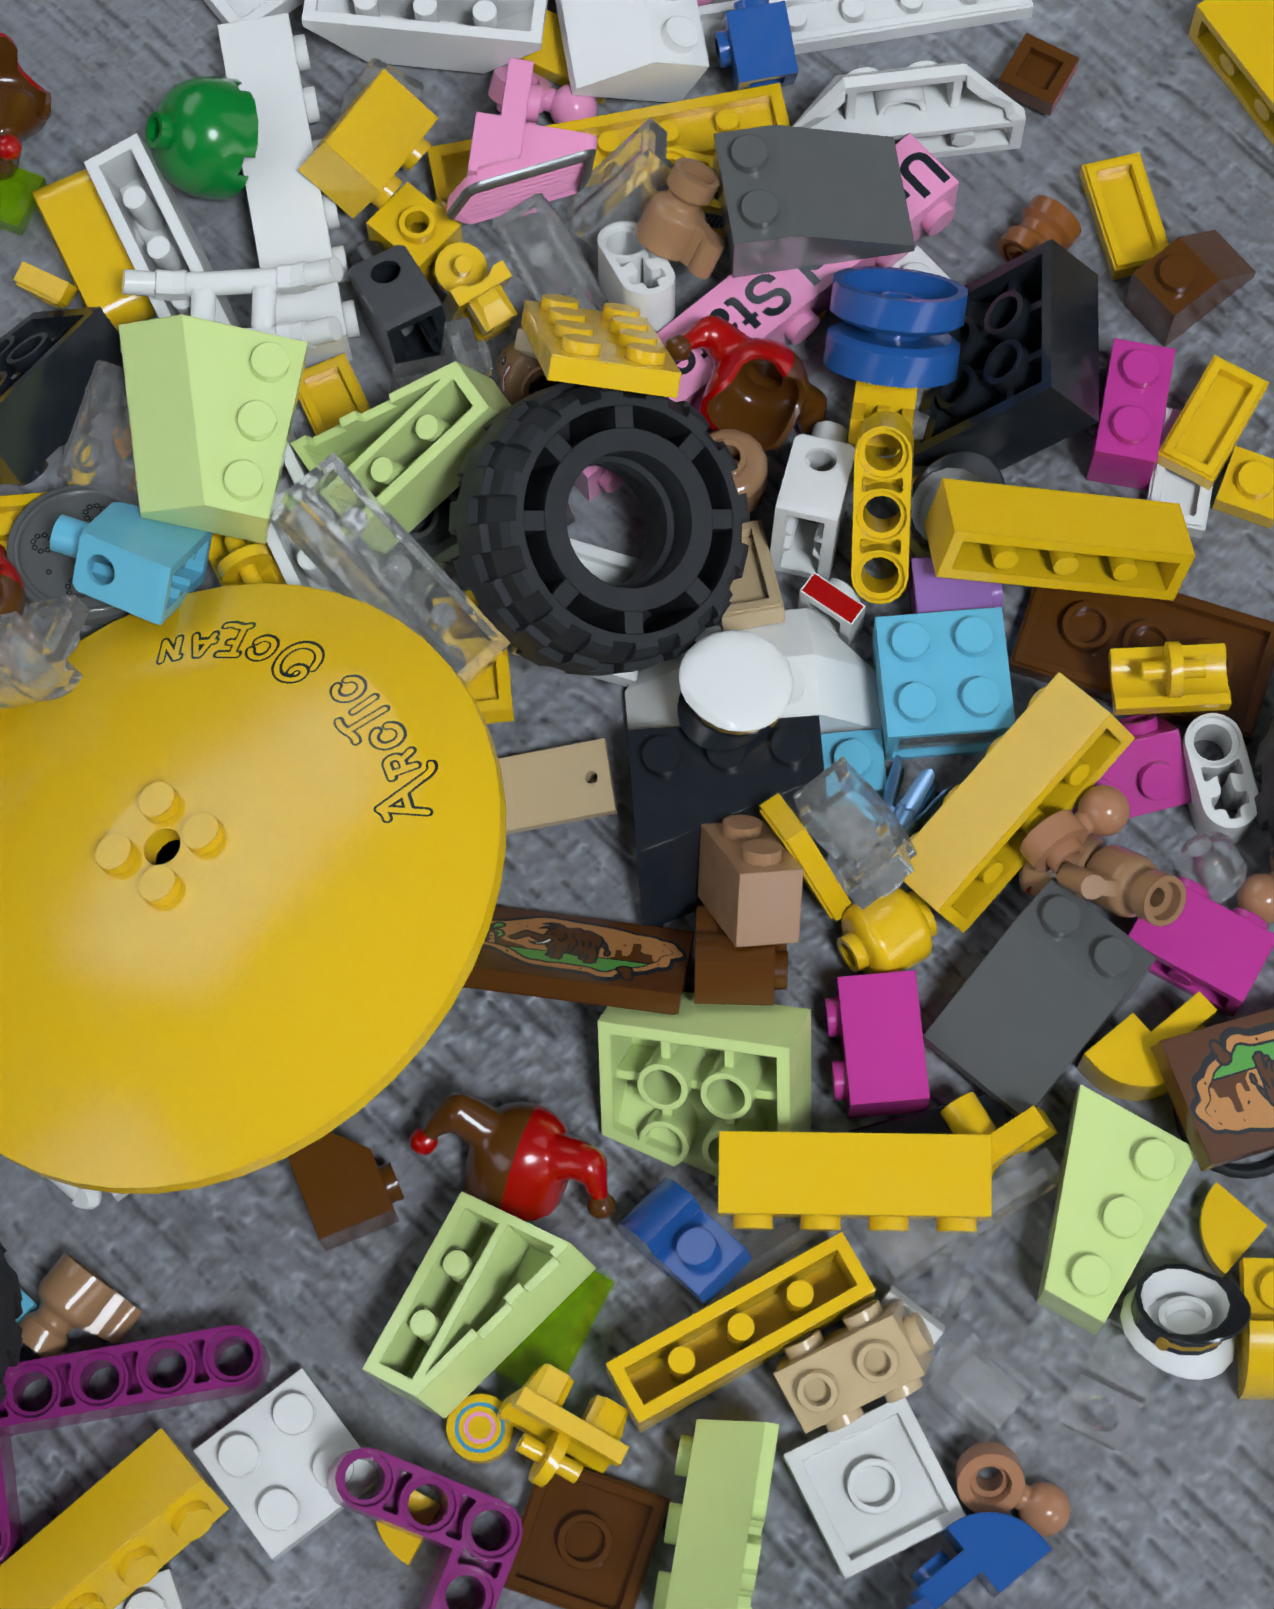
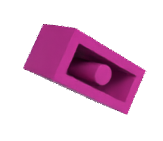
[1086,338,1176,491]
[1128,877,1274,1018]
[824,970,930,1119]

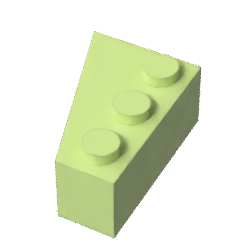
[290,361,512,549]
[1037,1084,1195,1335]
[362,1191,596,1419]

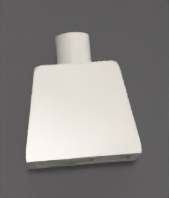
[770,421,855,581]

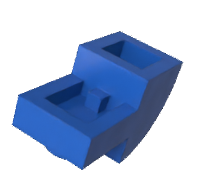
[617,1177,752,1306]
[907,1512,1052,1609]

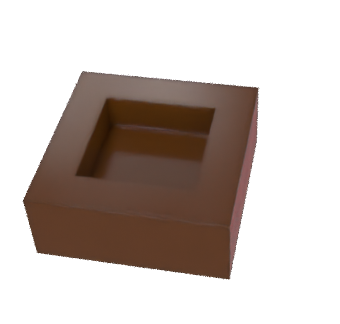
[998,33,1079,116]

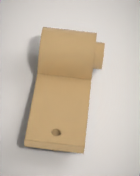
[498,738,618,835]

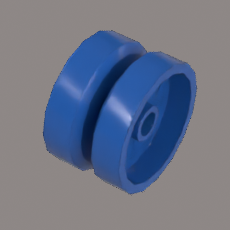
[823,266,968,388]

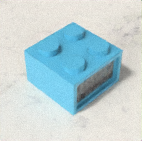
[871,607,1016,761]

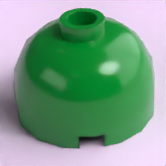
[145,76,258,201]

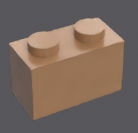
[698,815,803,947]

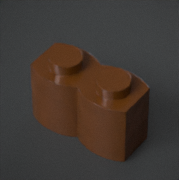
[694,905,788,1006]

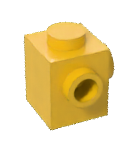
[366,181,463,286]

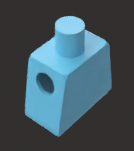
[50,502,213,625]

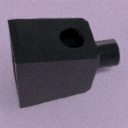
[348,241,456,388]

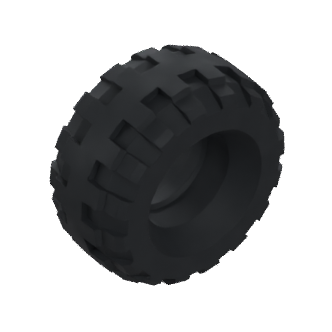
[449,382,750,676]

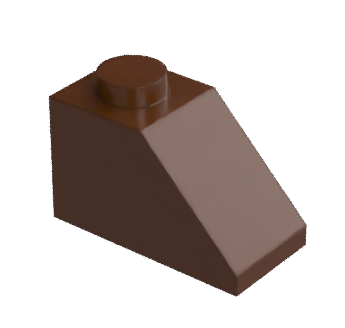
[1124,230,1256,347]
[288,1132,405,1251]

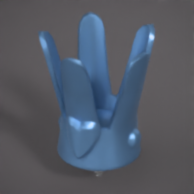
[866,755,954,854]

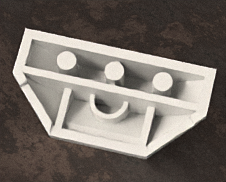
[301,0,548,74]
[793,61,1026,158]
[625,608,881,734]

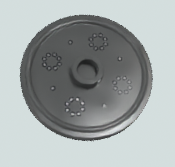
[7,484,139,625]

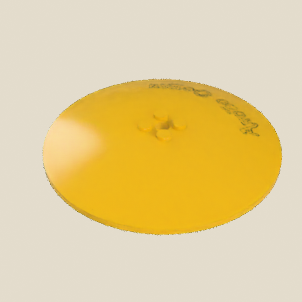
[0,583,507,1194]

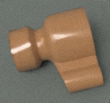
[634,158,725,279]
[1057,844,1186,927]
[18,1252,143,1358]

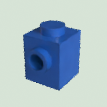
[714,0,799,91]

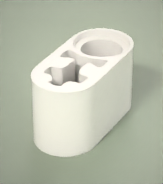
[597,221,675,333]
[1181,713,1259,846]

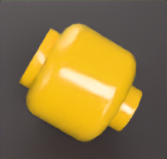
[837,885,937,974]

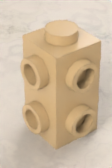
[773,1299,934,1434]

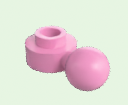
[488,66,597,124]

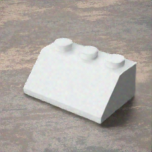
[555,0,710,103]

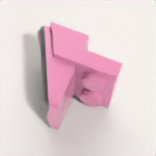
[446,58,598,224]

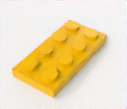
[521,294,681,398]

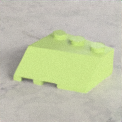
[119,314,308,544]
[598,992,812,1219]
[653,1419,779,1609]

